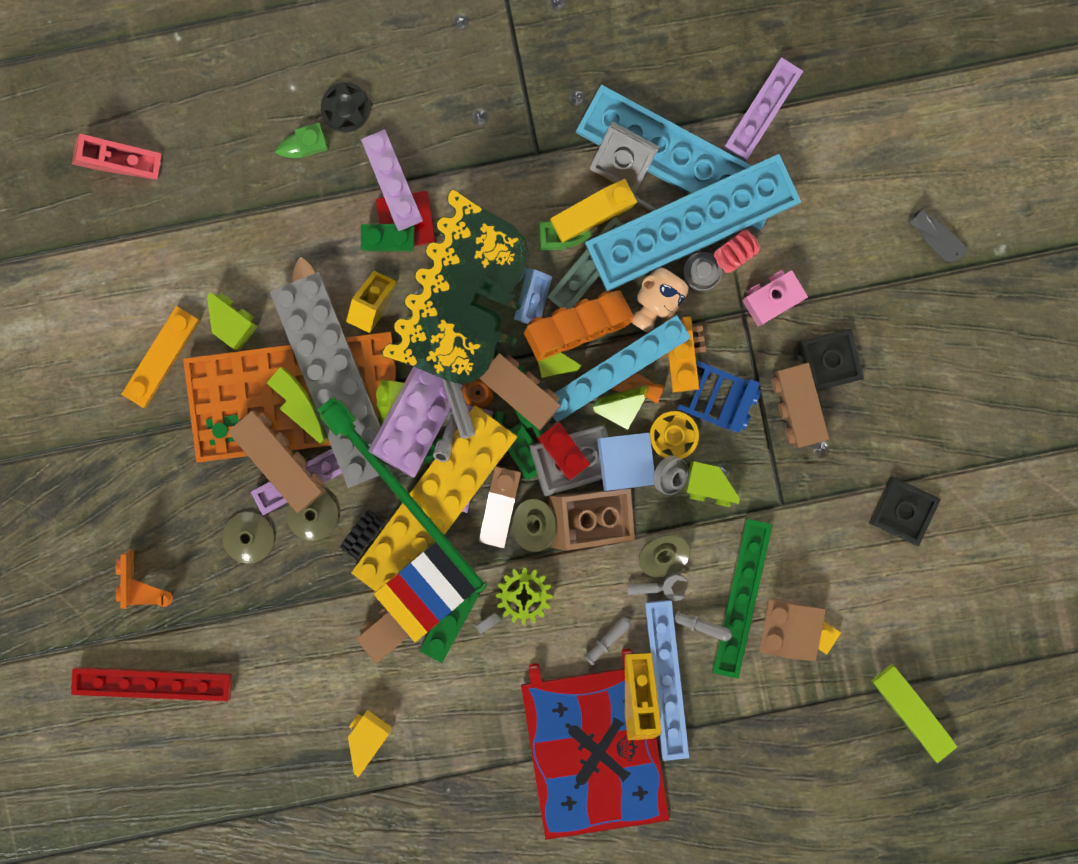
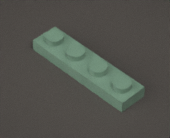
[547,217,624,310]

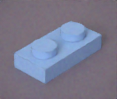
[514,269,552,324]

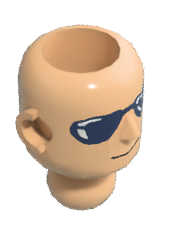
[631,267,689,333]

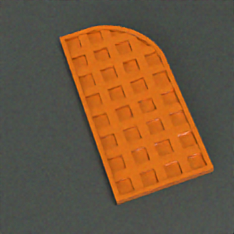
[183,332,397,463]

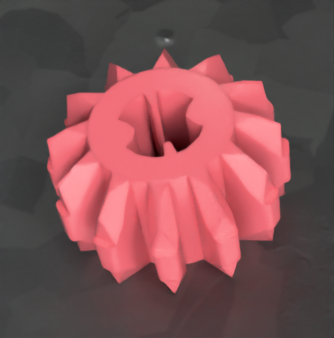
[713,230,760,273]

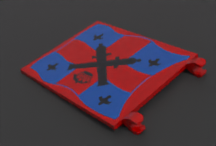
[521,649,669,840]

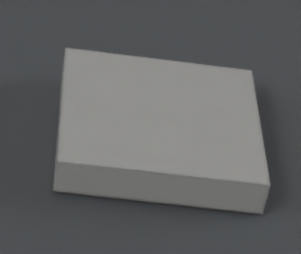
[589,122,659,194]

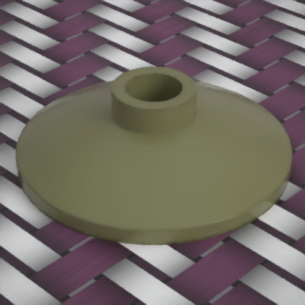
[286,492,339,541]
[512,499,557,552]
[222,512,275,564]
[639,534,690,578]

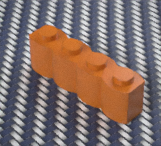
[524,290,634,361]

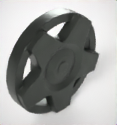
[321,82,370,133]

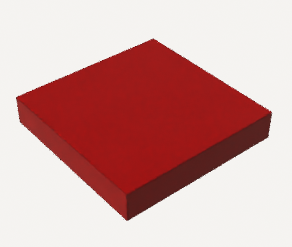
[376,191,436,247]

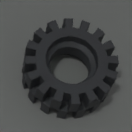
[340,510,386,560]

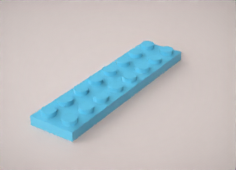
[576,85,767,232]
[585,154,801,292]

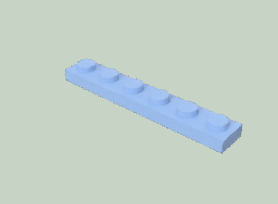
[645,599,689,761]

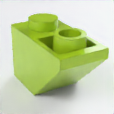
[207,292,258,351]
[684,461,740,507]

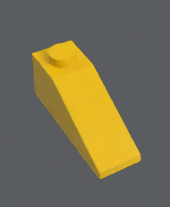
[550,179,637,243]
[625,653,662,740]

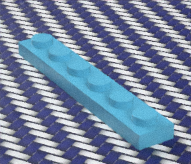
[553,315,691,422]

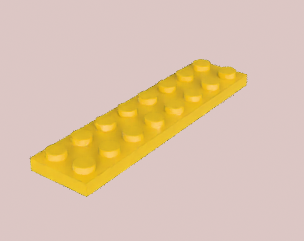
[351,405,518,591]

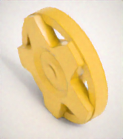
[650,411,699,459]

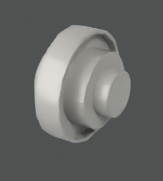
[683,252,722,291]
[654,456,689,495]

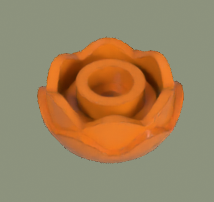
[462,377,495,409]

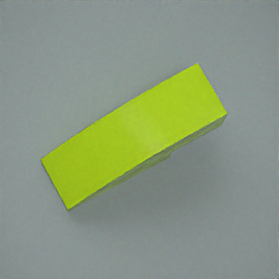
[267,367,329,444]

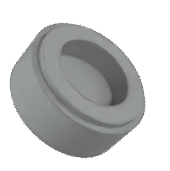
[475,613,502,634]

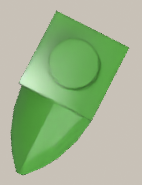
[275,123,328,158]
[538,222,592,251]

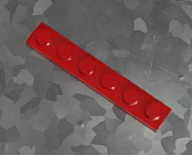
[71,667,232,702]

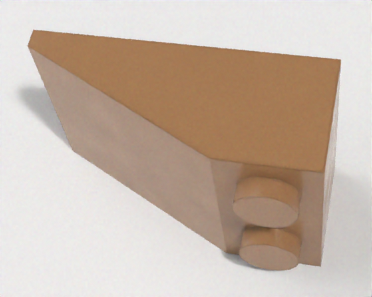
[547,488,635,551]

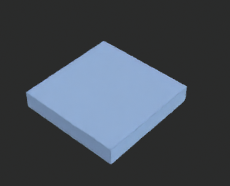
[597,433,655,491]

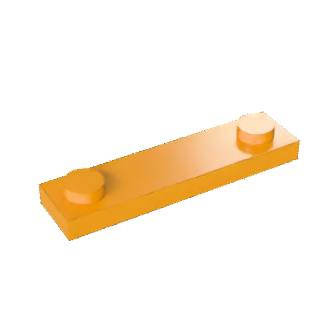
[121,306,201,408]

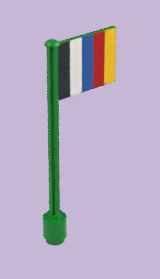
[317,396,487,642]

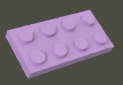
[368,359,462,478]

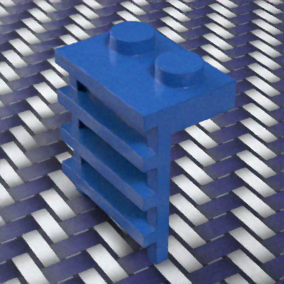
[677,360,761,433]

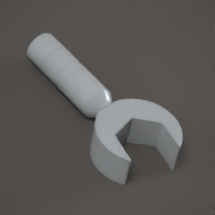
[627,573,687,601]

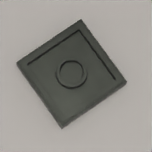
[799,328,864,391]
[869,476,941,546]

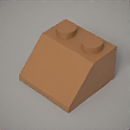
[759,597,826,662]

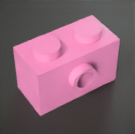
[742,270,808,327]

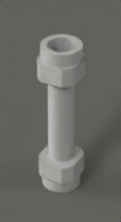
[433,408,458,462]

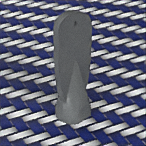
[908,208,967,262]

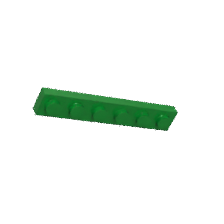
[712,518,773,679]

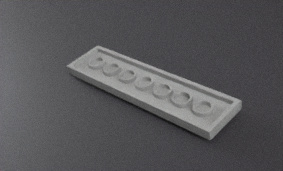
[270,272,396,488]

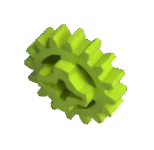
[496,566,553,625]

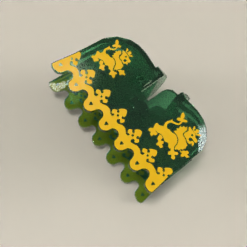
[382,189,530,383]

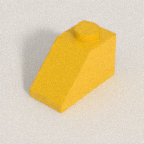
[346,271,397,333]
[348,710,392,777]

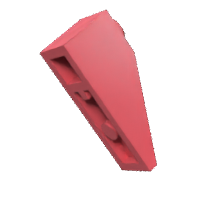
[72,134,161,180]

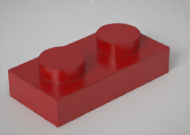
[537,422,590,481]

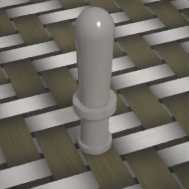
[674,611,732,641]
[584,617,631,665]

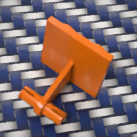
[116,550,173,609]

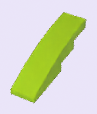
[871,664,957,763]

